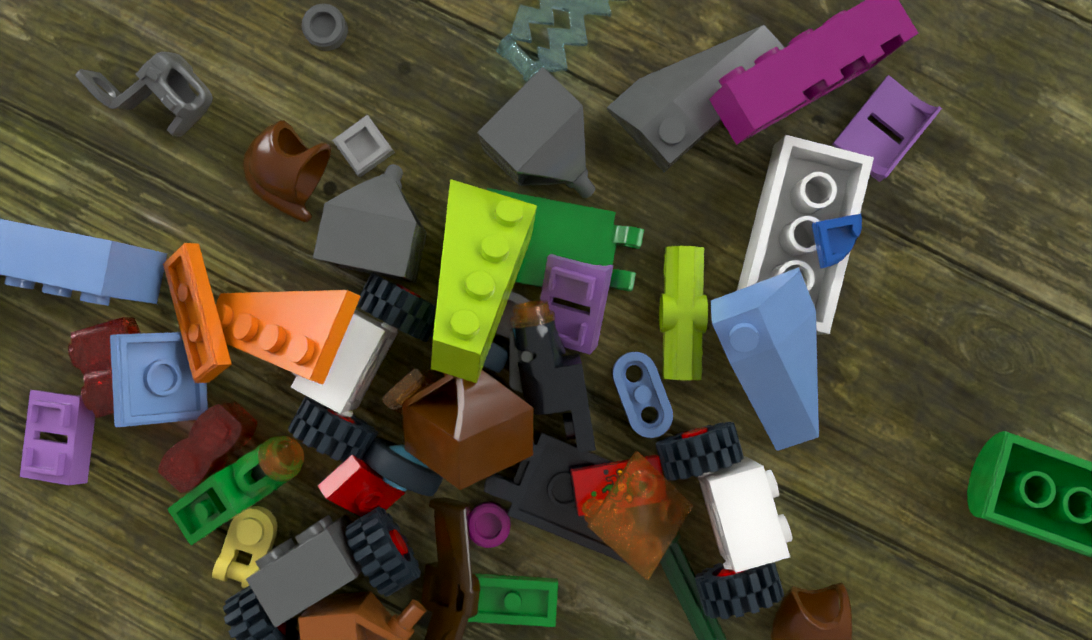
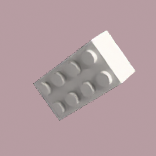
[737,135,874,335]

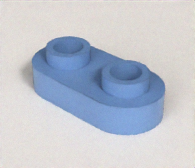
[612,352,673,438]

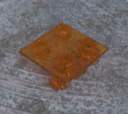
[582,451,693,580]

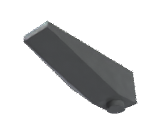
[607,25,785,172]

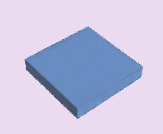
[110,332,208,427]

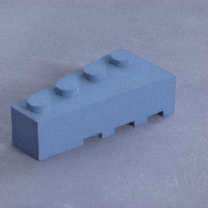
[0,219,167,306]

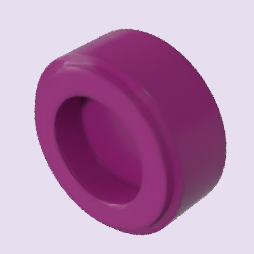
[467,501,511,548]

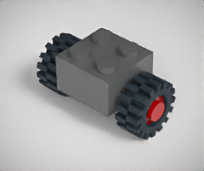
[223,507,420,640]

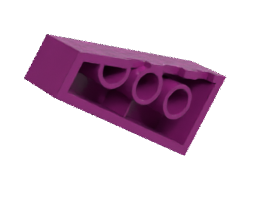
[709,0,919,145]

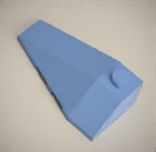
[711,267,819,451]

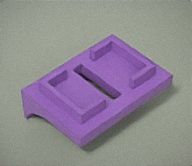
[832,75,942,182]
[537,254,614,355]
[20,390,98,485]

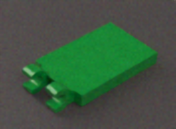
[487,188,644,292]

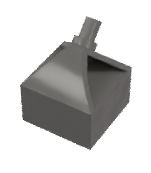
[477,67,595,198]
[313,164,427,283]

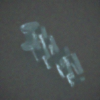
[496,0,627,82]

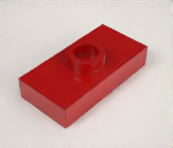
[318,455,405,517]

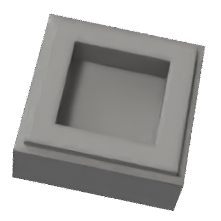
[332,115,395,177]

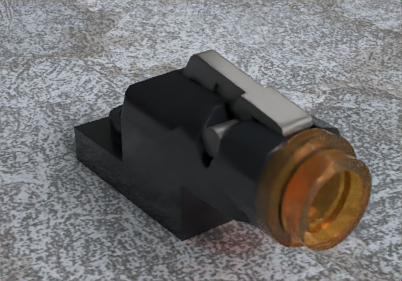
[509,300,596,453]

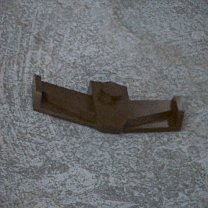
[421,497,480,640]

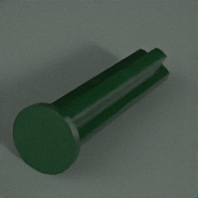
[647,531,727,640]

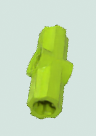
[659,246,708,380]

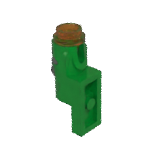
[167,436,304,546]

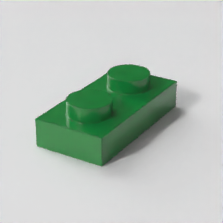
[468,573,558,627]

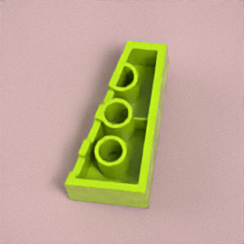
[431,179,537,383]

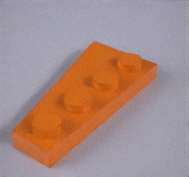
[216,290,361,385]

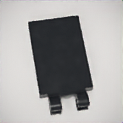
[483,431,655,565]

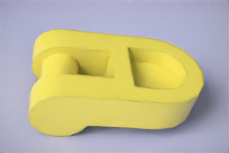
[212,506,278,588]

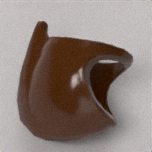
[243,120,331,222]
[771,582,852,640]

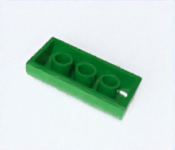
[967,431,1092,559]

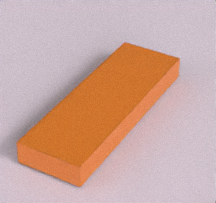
[163,243,232,383]

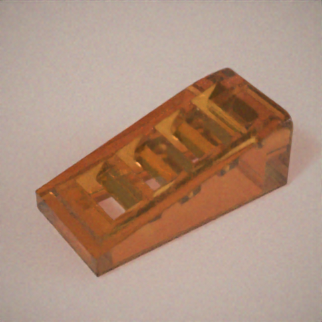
[382,369,439,415]

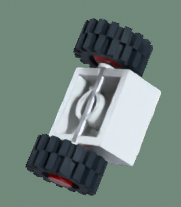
[288,273,436,462]
[656,422,792,619]

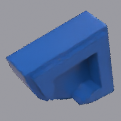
[811,213,862,269]

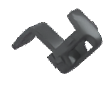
[75,52,213,137]

